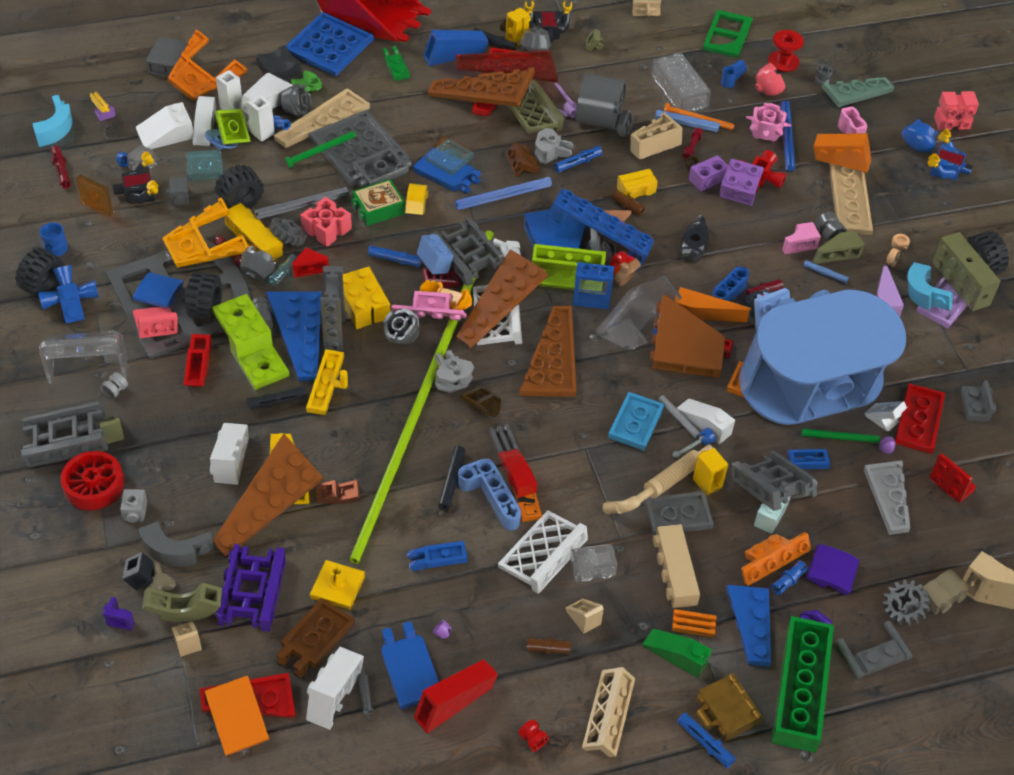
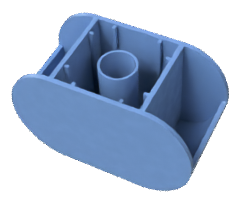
[739,290,906,425]

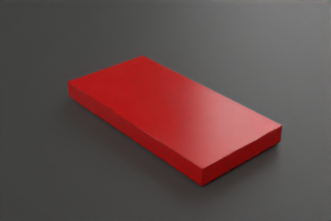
[894,383,946,454]

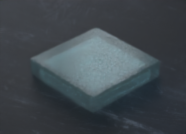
[426,139,474,175]
[187,149,223,180]

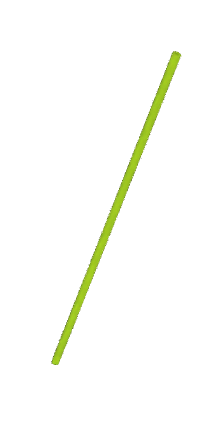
[349,231,494,564]

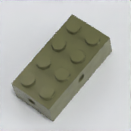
[932,232,1001,311]

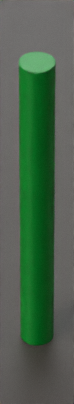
[801,429,880,443]

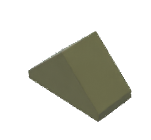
[98,415,124,444]

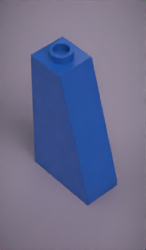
[423,30,488,66]

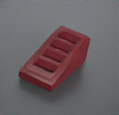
[422,269,461,288]

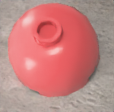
[755,63,786,97]

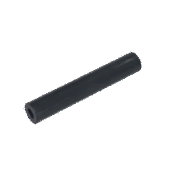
[438,446,465,510]

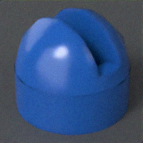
[116,152,131,167]

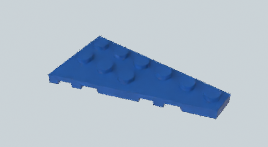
[266,291,322,381]

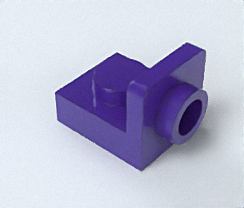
[103,597,135,631]

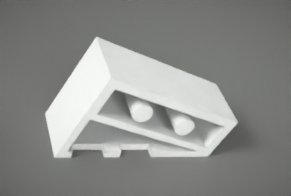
[306,647,364,730]

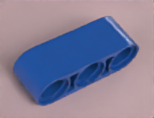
[712,266,749,302]

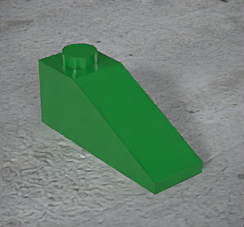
[642,629,712,678]

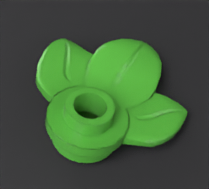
[291,71,322,92]

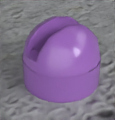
[879,436,896,454]
[432,619,452,639]

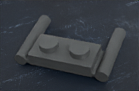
[835,620,913,679]

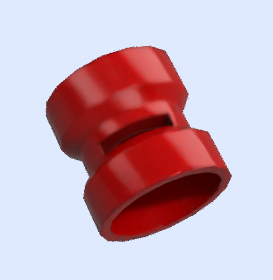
[518,719,549,752]

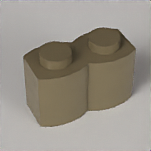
[918,569,969,614]

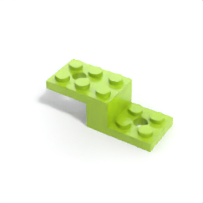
[212,294,290,390]

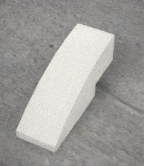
[193,96,216,146]

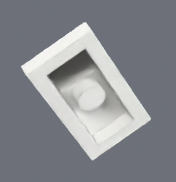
[864,401,907,431]

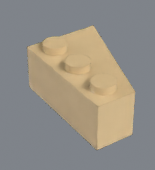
[630,112,682,160]

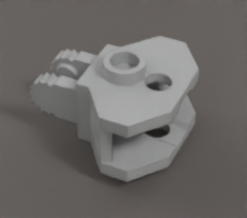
[534,128,574,164]
[435,350,474,393]

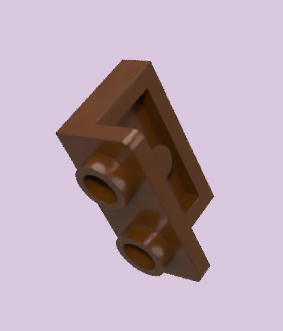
[506,142,540,177]

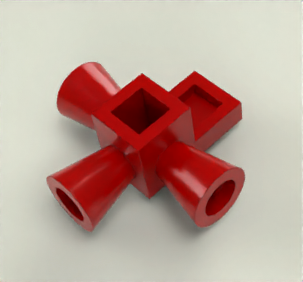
[739,150,787,194]

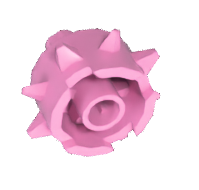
[746,103,791,142]

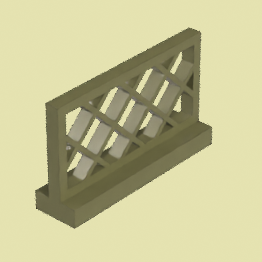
[508,78,565,134]

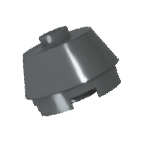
[520,27,551,55]
[281,84,312,117]
[240,246,276,281]
[383,308,420,345]

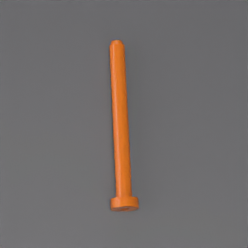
[664,103,735,130]

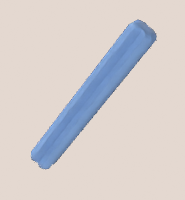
[655,110,720,132]

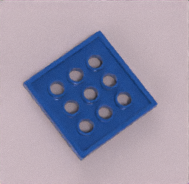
[286,12,374,77]

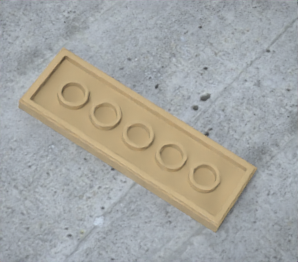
[828,163,873,235]

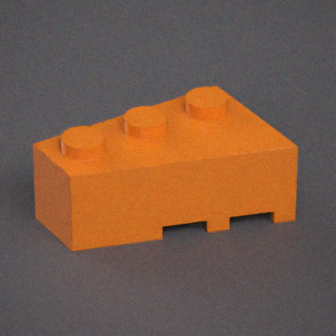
[813,133,871,173]

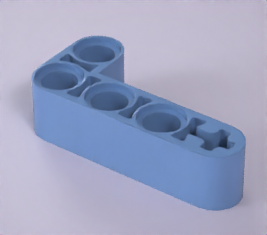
[458,459,521,530]

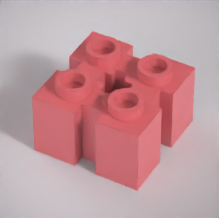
[934,91,979,130]
[300,197,352,247]

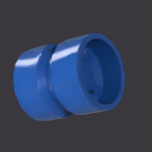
[40,222,68,256]

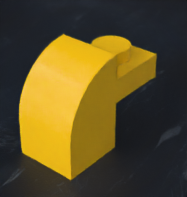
[405,183,429,215]

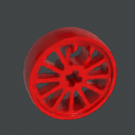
[61,451,124,511]

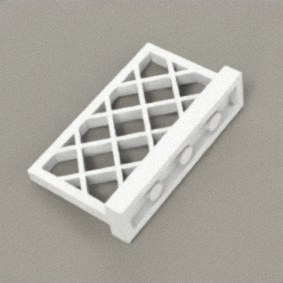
[473,285,522,345]
[498,510,588,594]

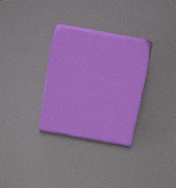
[94,105,115,121]

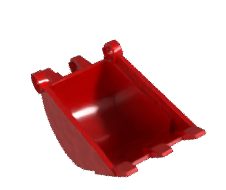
[317,0,432,42]

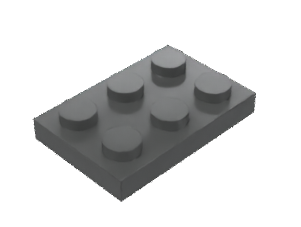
[644,491,714,535]

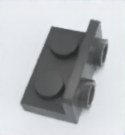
[960,380,996,421]

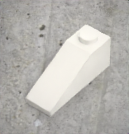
[677,399,735,444]

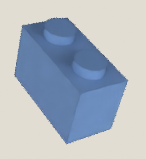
[417,234,454,274]

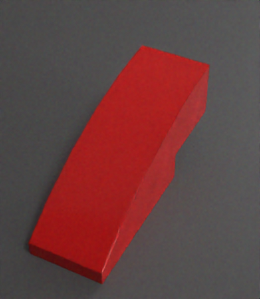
[184,334,213,387]
[498,449,537,498]

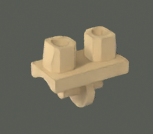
[632,0,661,17]

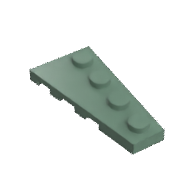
[822,77,894,107]

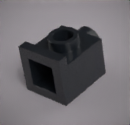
[122,552,153,591]

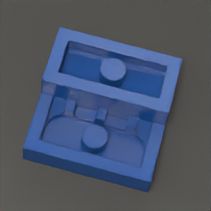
[133,272,183,308]

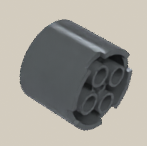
[576,73,626,130]

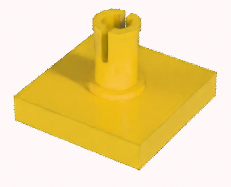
[310,560,365,610]

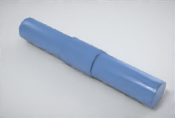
[803,260,849,284]

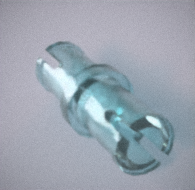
[268,254,297,286]

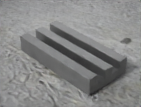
[489,424,521,453]

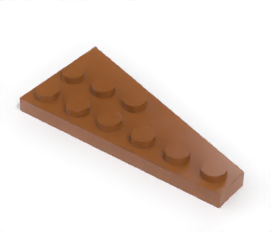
[428,67,535,107]

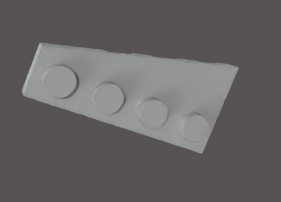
[863,460,910,535]

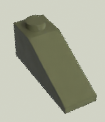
[812,231,865,264]

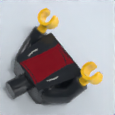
[524,1,572,43]
[112,151,159,204]

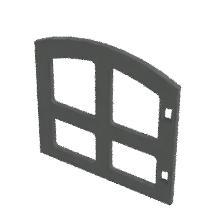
[105,238,251,359]

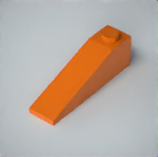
[675,287,751,322]

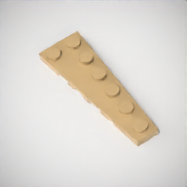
[274,88,370,148]

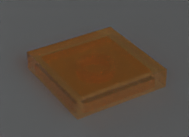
[76,174,114,217]

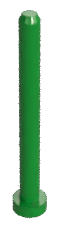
[285,131,356,169]

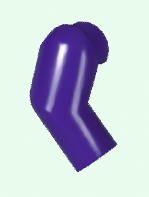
[800,610,832,624]

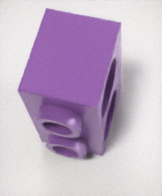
[689,155,728,192]

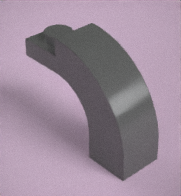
[138,521,214,567]

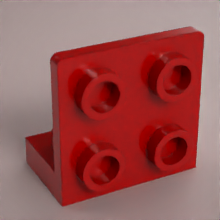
[929,453,977,503]

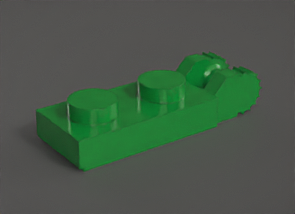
[382,46,410,81]

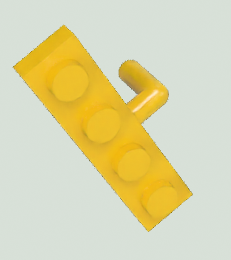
[306,349,348,415]

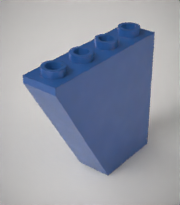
[524,202,592,249]

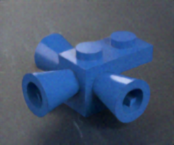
[38,265,99,324]

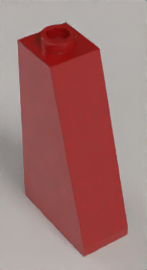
[413,659,498,733]

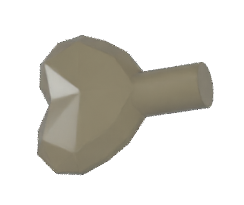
[148,563,176,591]

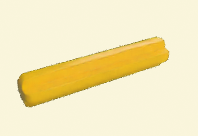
[90,92,110,113]

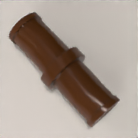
[611,189,645,216]
[527,637,571,655]

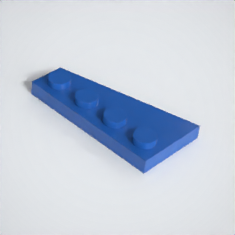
[726,585,771,667]

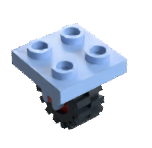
[746,288,790,331]

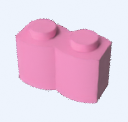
[838,107,867,134]

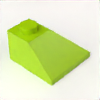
[215,109,251,145]

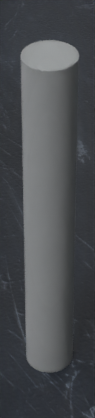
[658,395,700,439]

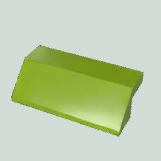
[532,244,606,290]

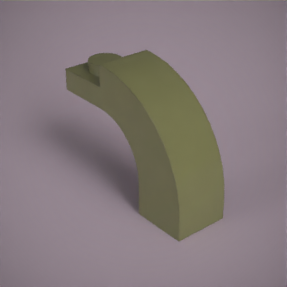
[142,582,222,622]

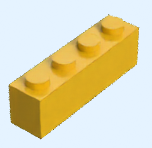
[224,203,283,261]

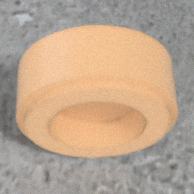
[891,234,910,250]
[886,248,900,267]

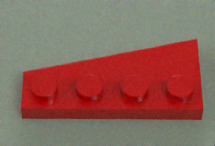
[199,673,296,718]

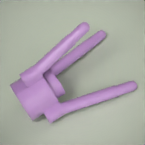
[555,83,577,118]

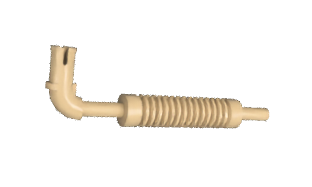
[603,444,713,514]

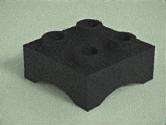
[256,45,301,80]

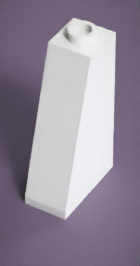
[241,73,292,114]

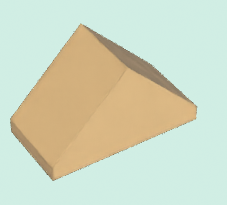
[566,598,604,634]
[171,621,202,657]

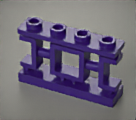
[214,544,286,632]

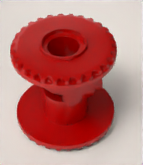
[768,29,804,72]

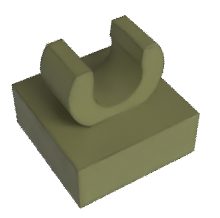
[586,29,604,51]

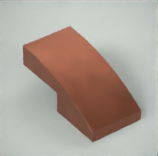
[316,480,361,504]

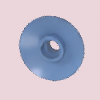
[205,129,238,149]

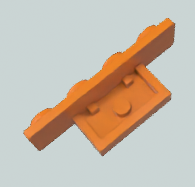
[741,532,811,586]

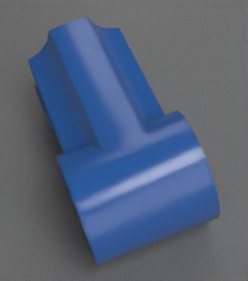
[720,60,747,88]

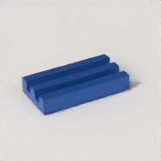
[787,449,830,470]

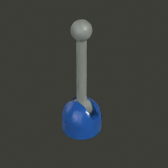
[672,428,716,459]

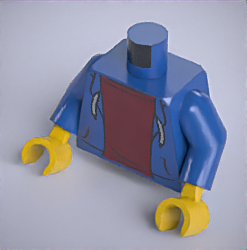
[928,129,973,180]

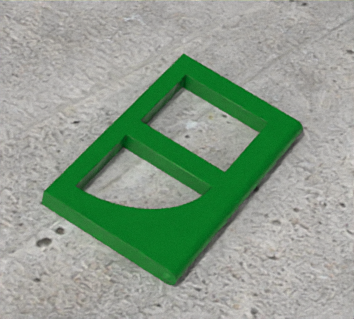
[702,10,753,58]

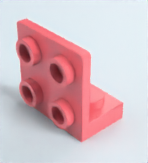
[133,306,178,338]

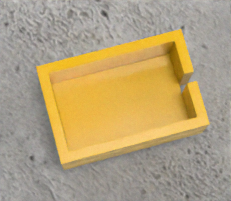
[343,266,390,329]

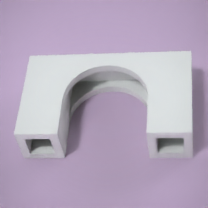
[216,70,275,142]

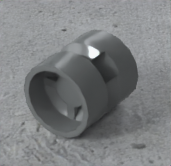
[815,212,847,242]

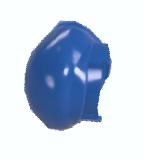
[901,119,938,153]

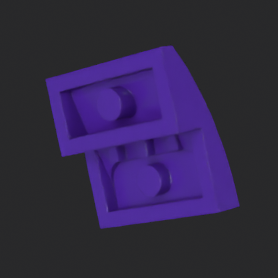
[807,544,859,596]

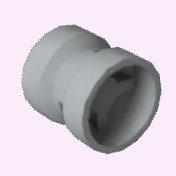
[100,372,128,399]

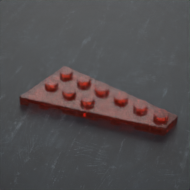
[455,50,558,83]

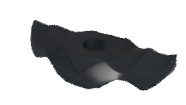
[680,214,709,263]

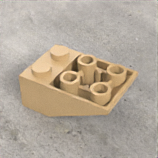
[963,551,1014,609]

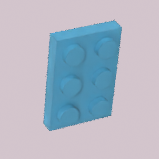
[608,392,665,451]

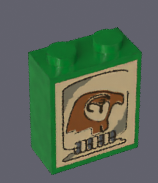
[351,179,405,226]

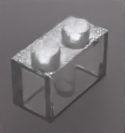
[570,543,617,581]

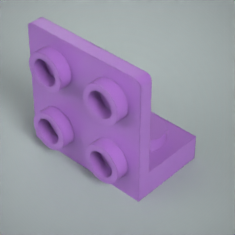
[719,159,764,206]

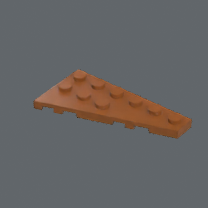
[456,249,548,349]
[519,306,577,397]
[213,433,323,558]

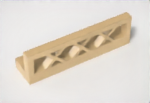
[582,667,635,757]

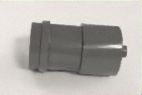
[252,297,273,329]

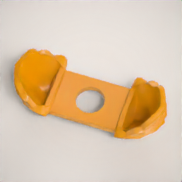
[419,280,472,310]

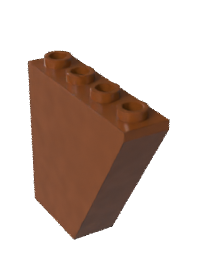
[649,295,725,378]

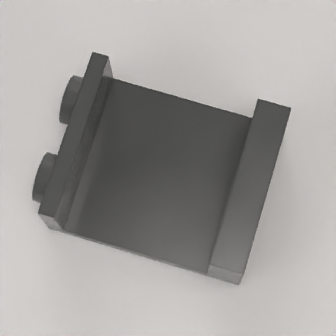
[145,37,188,77]

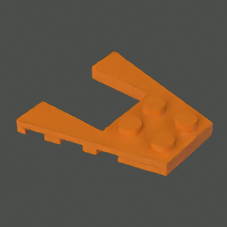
[167,29,247,101]

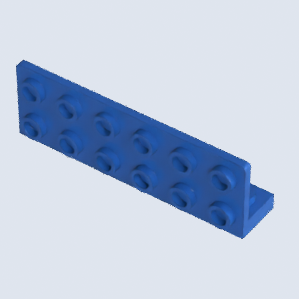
[544,188,654,272]

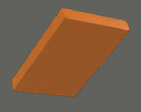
[205,675,270,756]

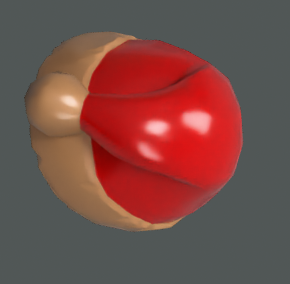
[610,251,641,286]

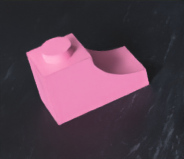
[782,222,821,254]

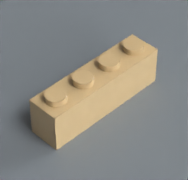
[653,524,700,608]

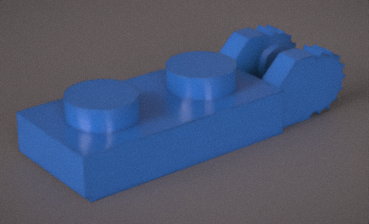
[407,541,468,571]

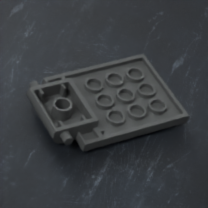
[309,110,412,187]

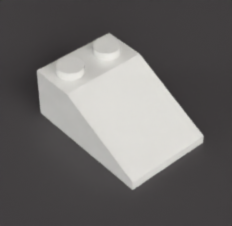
[136,102,193,151]

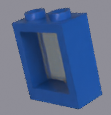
[573,262,614,309]

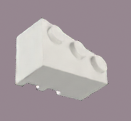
[210,423,249,485]

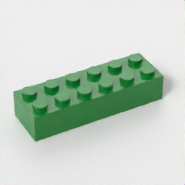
[771,616,834,753]

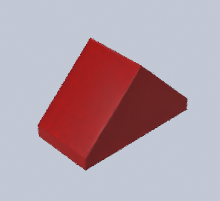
[292,247,329,278]

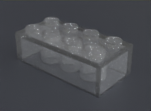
[651,52,711,112]

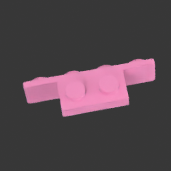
[391,291,467,320]

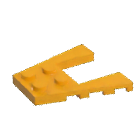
[162,197,249,268]

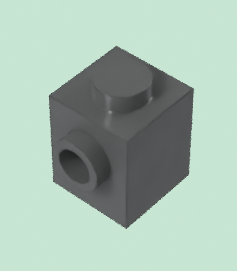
[166,177,190,206]

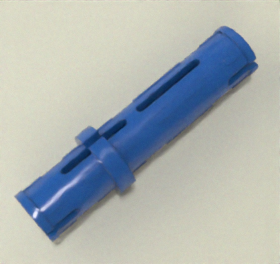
[554,146,603,173]
[367,245,422,268]
[677,712,736,769]

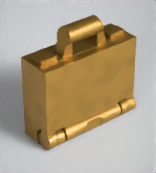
[696,673,763,741]

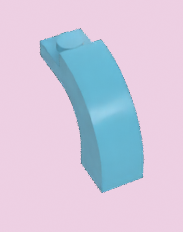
[32,95,73,147]
[908,262,953,311]

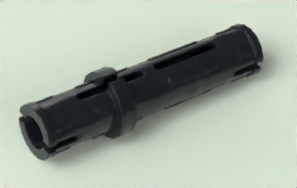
[473,27,517,51]
[247,386,307,410]

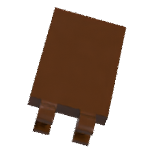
[276,598,355,678]

